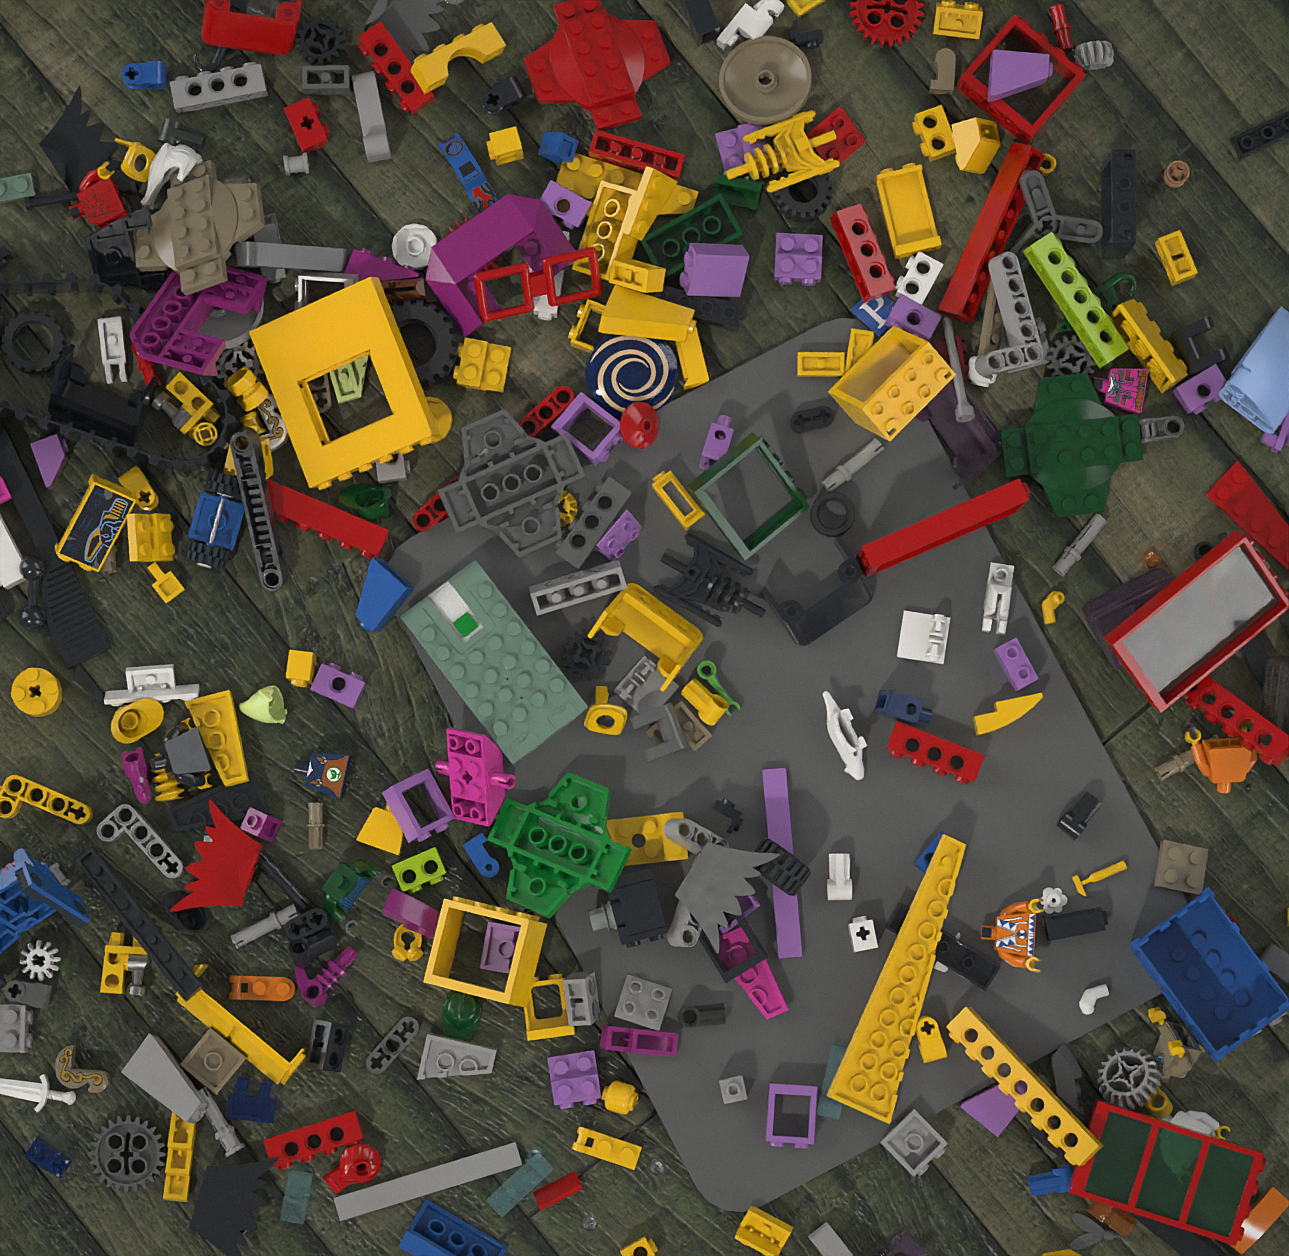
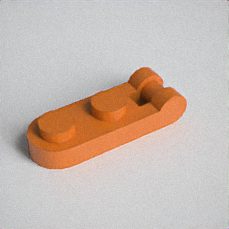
[229,975,296,1001]

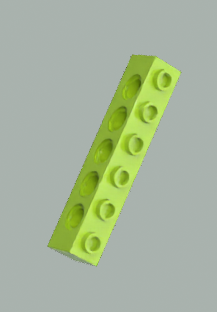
[1023,232,1129,368]

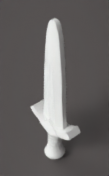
[0,1074,76,1112]

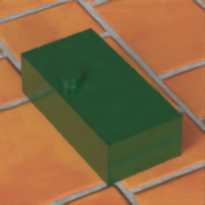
[641,194,745,283]

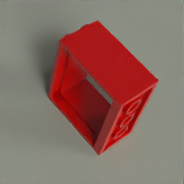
[956,15,1086,145]

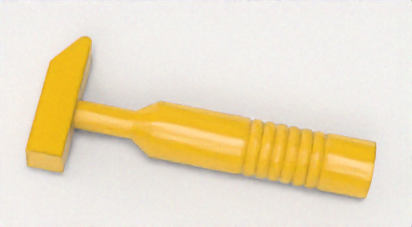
[1072,860,1127,896]

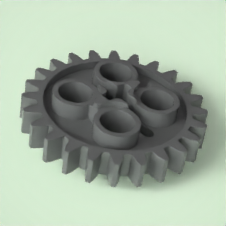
[89,1115,167,1193]

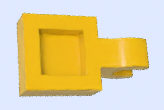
[147,562,185,604]

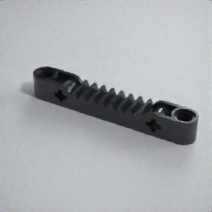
[230,427,289,591]

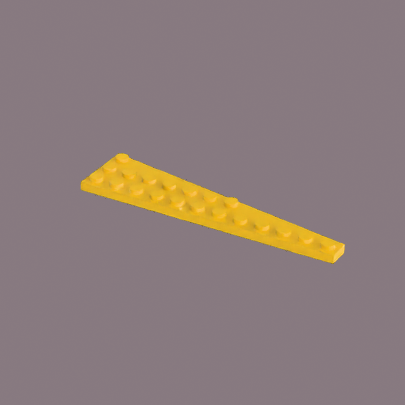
[826,834,966,1124]

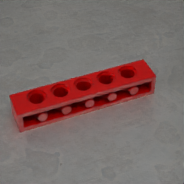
[1165,657,1289,768]

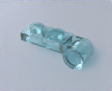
[816,1045,847,1121]

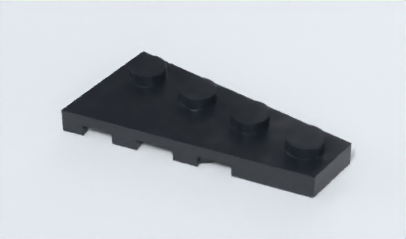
[166,771,272,832]

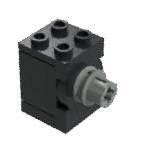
[588,868,668,948]

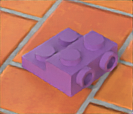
[715,123,773,177]
[774,233,823,286]
[480,922,521,974]
[547,1050,602,1109]

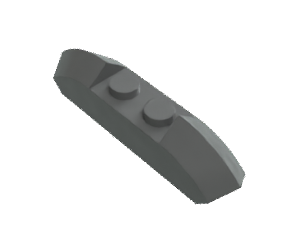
[1050,1043,1085,1116]

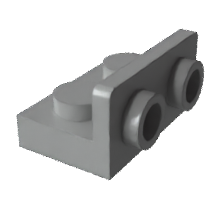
[0,1004,33,1053]

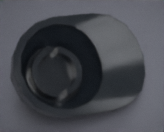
[163,890,207,936]

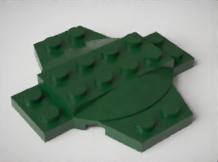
[999,373,1143,518]

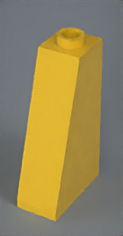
[598,285,697,342]

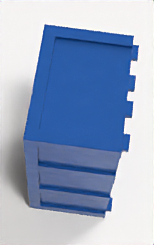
[1128,887,1289,1063]

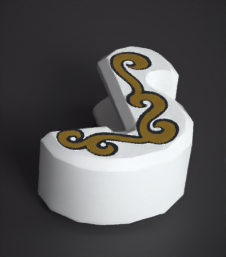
[257,394,289,452]

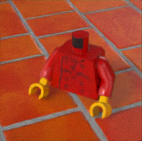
[69,161,128,228]

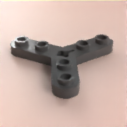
[1008,169,1103,272]

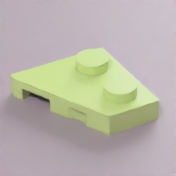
[329,350,369,404]

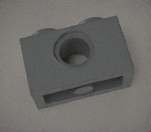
[302,65,351,95]

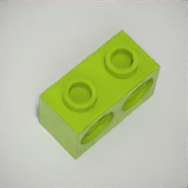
[392,847,447,894]

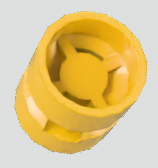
[224,367,269,411]

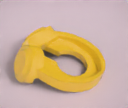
[392,924,423,961]

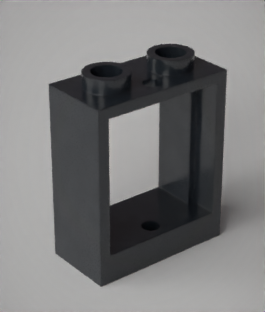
[698,912,769,983]

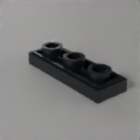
[1230,111,1289,160]

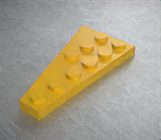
[553,153,699,217]

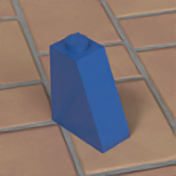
[356,558,415,632]

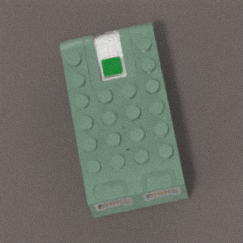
[400,560,589,766]

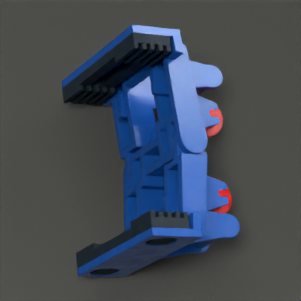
[0,848,91,989]

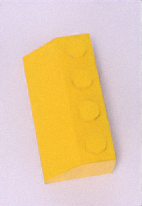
[572,181,638,282]

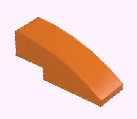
[1225,1185,1289,1255]

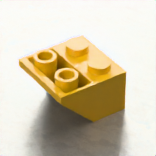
[951,117,1001,174]

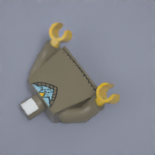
[1148,1007,1202,1082]

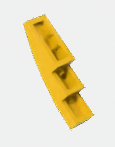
[163,1111,196,1202]

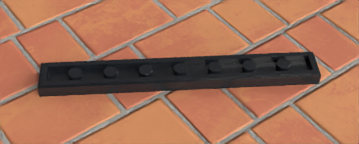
[74,845,205,1002]

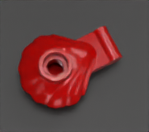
[323,1143,382,1194]

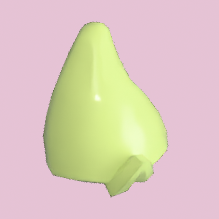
[239,685,287,724]

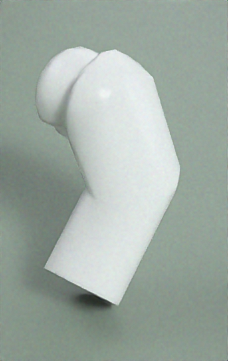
[1079,984,1109,1015]

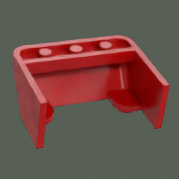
[201,0,301,56]

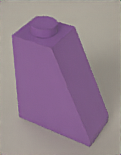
[987,50,1053,102]
[959,1081,1028,1137]

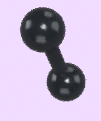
[19,555,46,631]

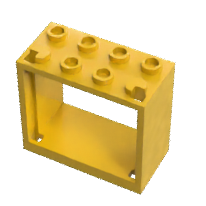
[828,326,956,441]
[423,896,547,1007]

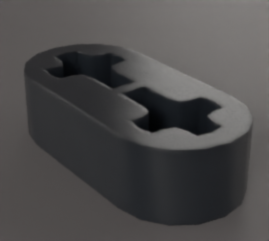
[790,406,834,433]

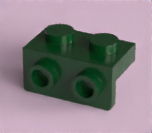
[712,172,762,210]

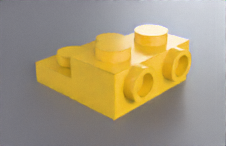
[453,338,511,394]
[127,513,175,562]

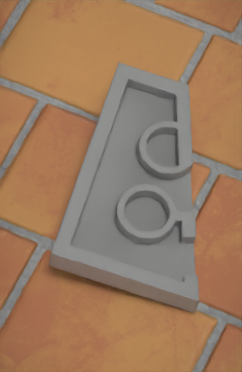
[417,1032,497,1080]

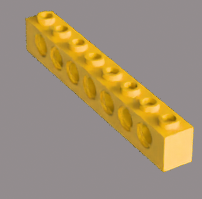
[946,1007,1104,1166]

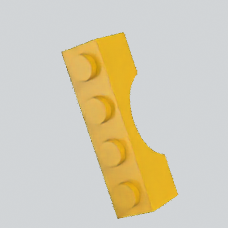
[410,22,506,94]

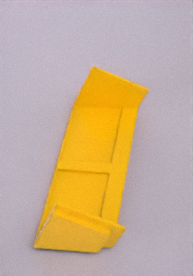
[175,964,308,1085]

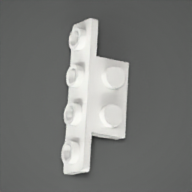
[104,664,200,706]

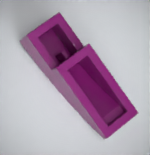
[382,888,440,940]
[600,1025,679,1057]

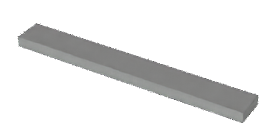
[333,1142,523,1221]

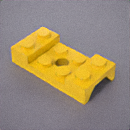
[606,812,688,866]

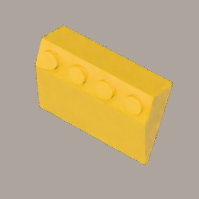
[1110,299,1188,394]

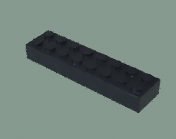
[884,902,1001,992]

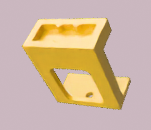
[524,973,575,1041]

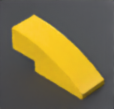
[973,693,1043,736]

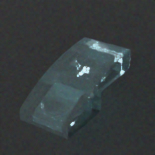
[280,1170,313,1224]

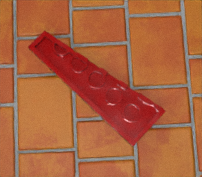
[1205,461,1289,573]

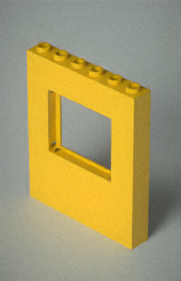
[249,277,440,490]

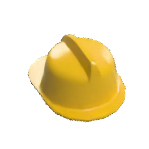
[111,698,164,744]

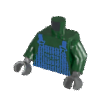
[322,859,393,933]

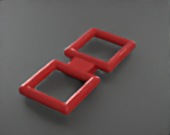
[474,247,602,322]

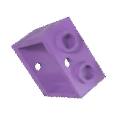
[551,392,624,467]
[382,768,455,843]
[765,1083,817,1148]

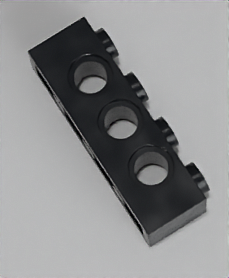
[650,285,743,332]

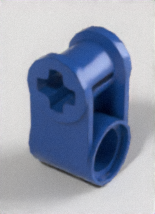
[121,61,167,90]

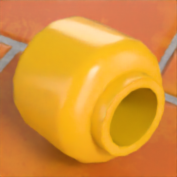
[602,1081,638,1115]

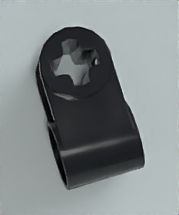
[482,76,527,115]

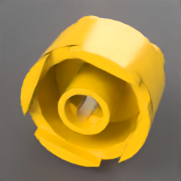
[11,668,62,717]

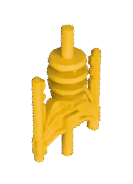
[725,110,840,193]

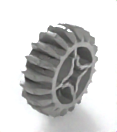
[1097,1046,1162,1110]

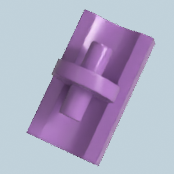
[1261,412,1289,453]

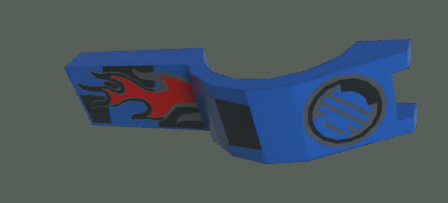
[438,133,499,214]

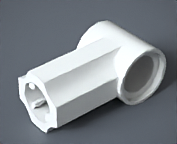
[827,854,852,900]

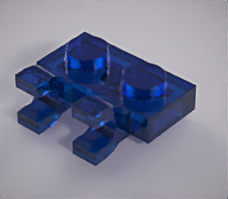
[226,1077,277,1124]

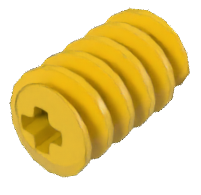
[149,753,184,802]

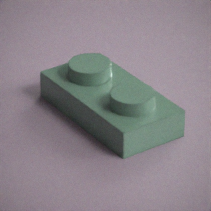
[0,173,36,204]

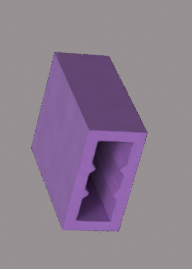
[680,243,750,297]

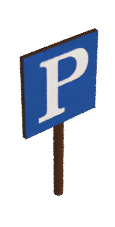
[850,296,895,338]

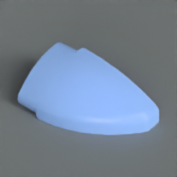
[1219,306,1289,434]

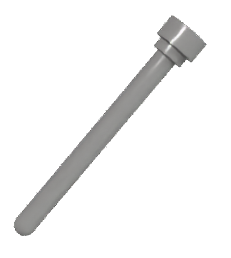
[942,317,975,422]

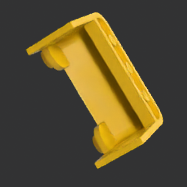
[588,583,704,692]

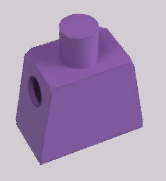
[699,415,734,470]

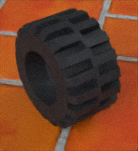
[773,168,832,223]
[753,838,812,896]

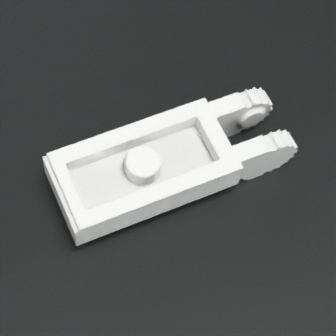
[98,316,127,384]

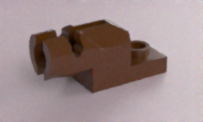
[381,278,441,305]

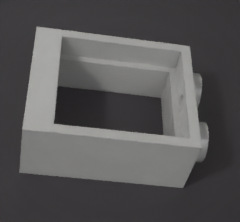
[295,271,359,310]

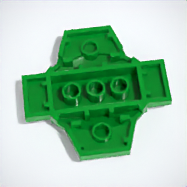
[487,772,632,919]

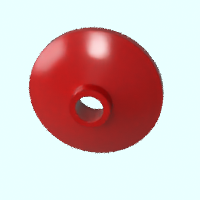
[620,402,659,449]

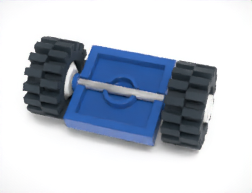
[184,471,245,571]

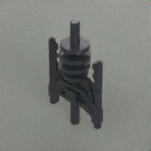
[653,533,766,627]

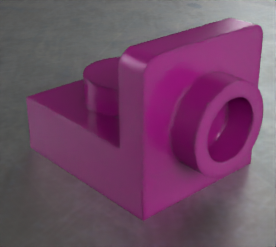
[241,808,282,843]

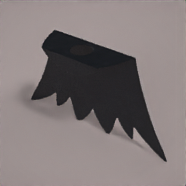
[39,86,141,192]
[189,1157,280,1256]

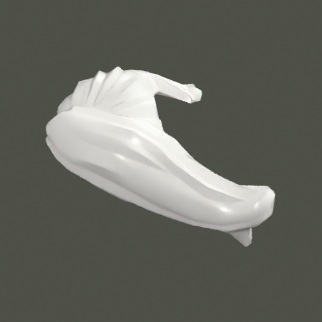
[141,142,203,210]

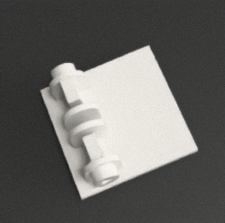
[897,611,950,664]

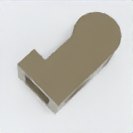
[929,48,956,95]

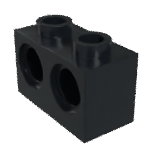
[305,1019,350,1073]

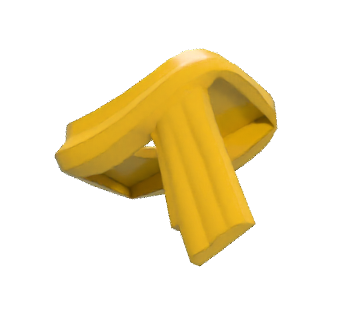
[114,138,156,182]
[584,686,627,735]

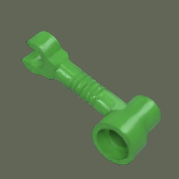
[697,661,740,716]

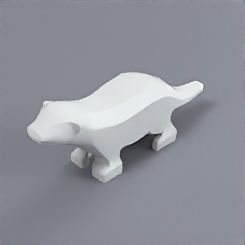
[823,691,867,780]

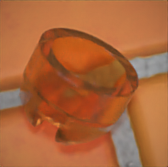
[1142,549,1163,569]

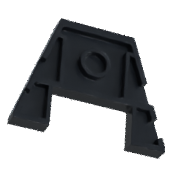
[84,205,167,290]

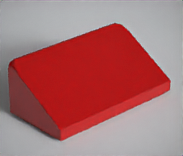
[534,1172,583,1210]

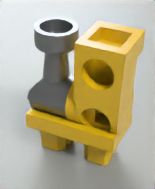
[151,372,222,440]
[100,932,150,995]

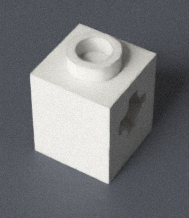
[848,916,878,952]

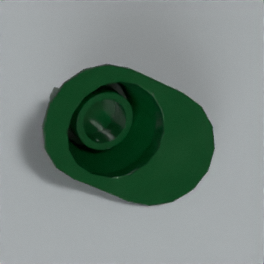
[339,484,392,519]
[441,990,482,1041]

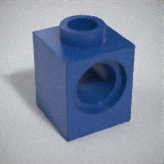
[538,132,579,163]

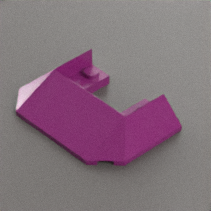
[425,194,579,337]
[129,266,267,376]

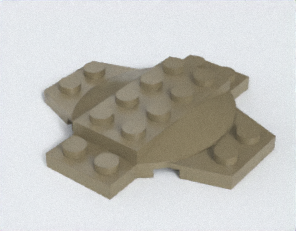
[133,160,265,296]

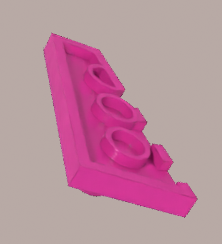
[719,923,789,1019]

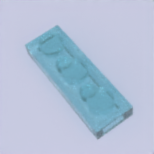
[486,1151,554,1218]

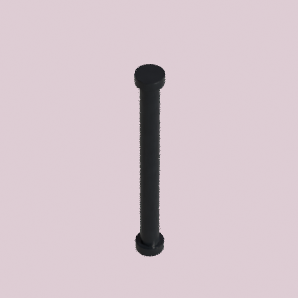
[25,179,138,211]

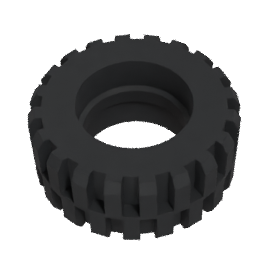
[369,300,459,391]

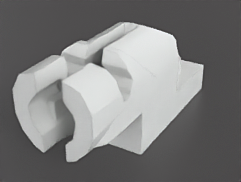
[717,0,785,50]
[982,562,1014,635]

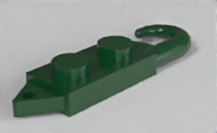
[1058,272,1137,332]

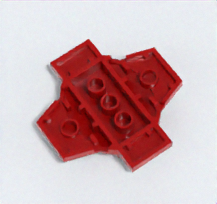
[524,0,670,131]

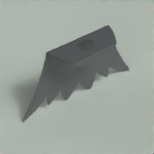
[364,0,444,91]
[675,842,780,954]

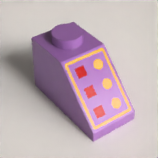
[30,434,69,490]

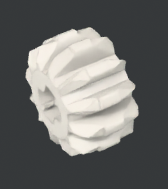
[20,940,61,981]

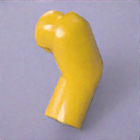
[1041,591,1065,624]

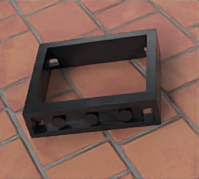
[1101,149,1136,259]

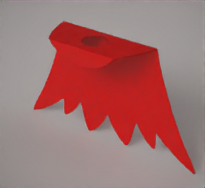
[169,799,263,912]

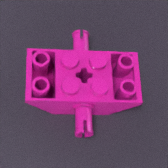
[435,727,516,826]

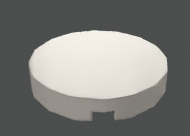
[392,223,437,270]

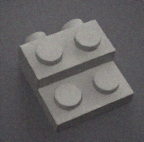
[880,1108,948,1177]

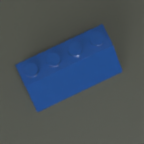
[398,1199,508,1256]

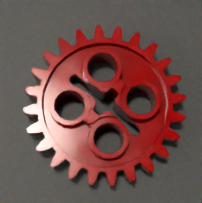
[849,0,924,48]

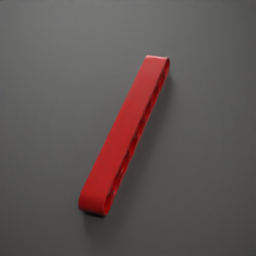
[413,386,574,532]

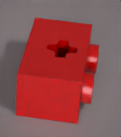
[283,97,331,154]

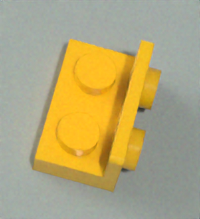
[933,0,983,39]

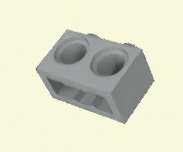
[563,971,601,1026]

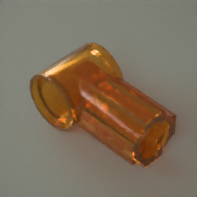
[1087,1192,1137,1238]

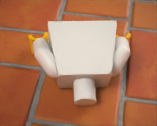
[1157,1110,1230,1184]

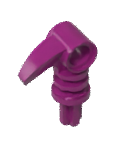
[295,946,358,1007]

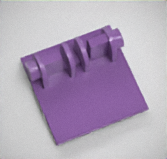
[596,510,643,562]

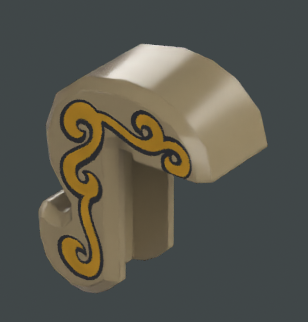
[55,1045,111,1093]

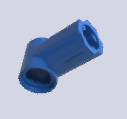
[1027,1165,1074,1196]

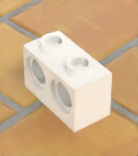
[895,251,944,305]

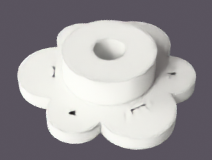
[1040,887,1067,914]

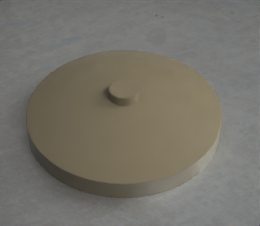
[719,36,812,125]

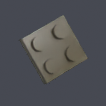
[1154,840,1208,896]
[180,1028,248,1095]

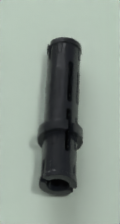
[257,850,312,912]

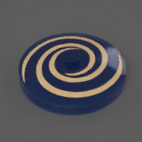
[585,334,679,419]

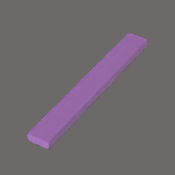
[762,768,802,959]

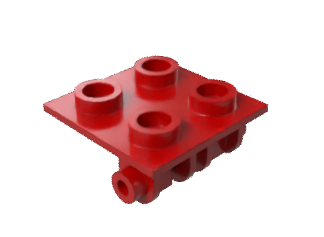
[806,106,866,170]

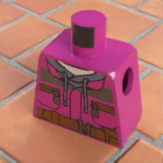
[1092,369,1149,416]

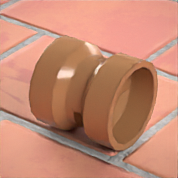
[1163,160,1190,188]

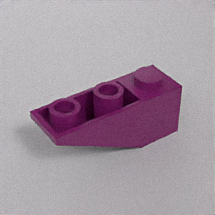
[344,248,420,282]

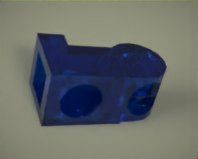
[24,1136,72,1178]

